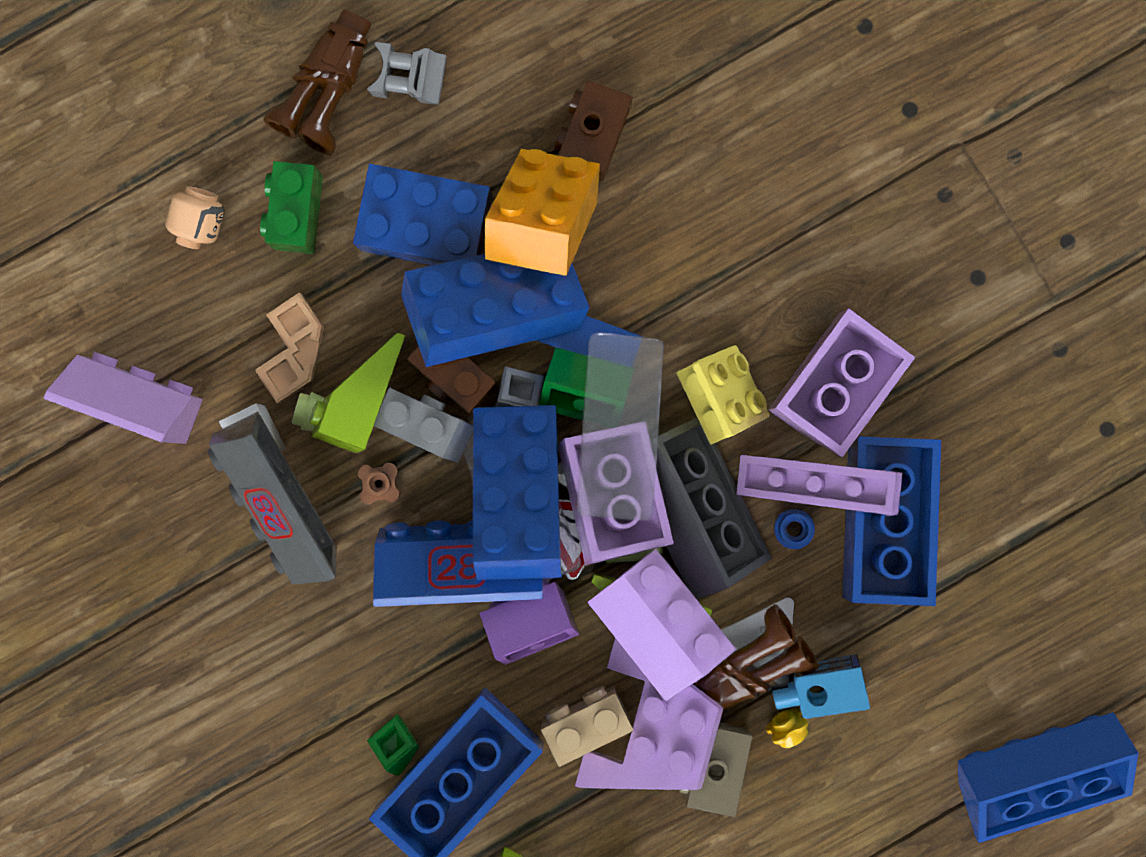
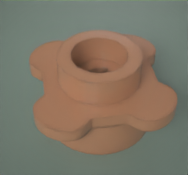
[358,463,400,505]

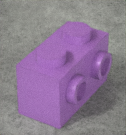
[480,581,580,665]

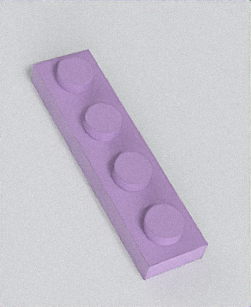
[736,455,902,515]

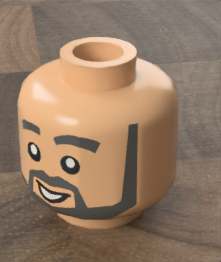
[165,186,225,249]

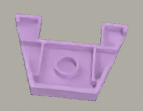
[575,638,723,790]

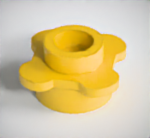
[766,708,809,748]

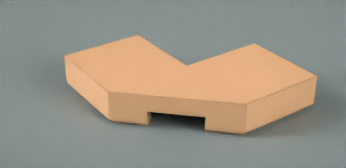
[255,292,324,404]

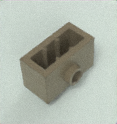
[679,722,752,817]

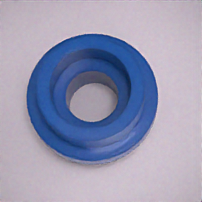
[774,509,815,549]

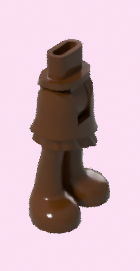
[263,10,371,156]
[693,604,819,710]

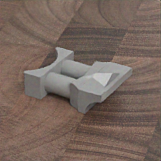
[367,42,447,105]

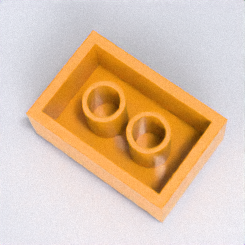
[485,149,600,276]

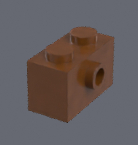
[554,80,633,181]
[407,346,498,415]

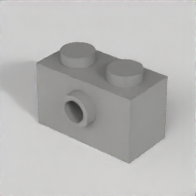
[374,388,473,463]

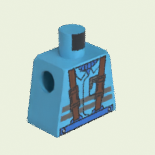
[772,654,870,719]

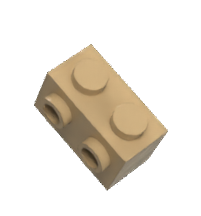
[541,686,633,767]

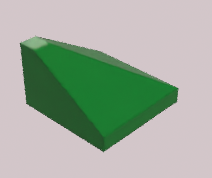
[367,714,419,777]

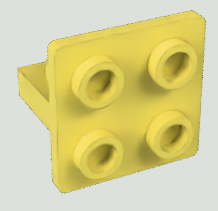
[676,345,769,445]

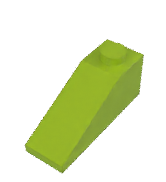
[309,333,405,453]

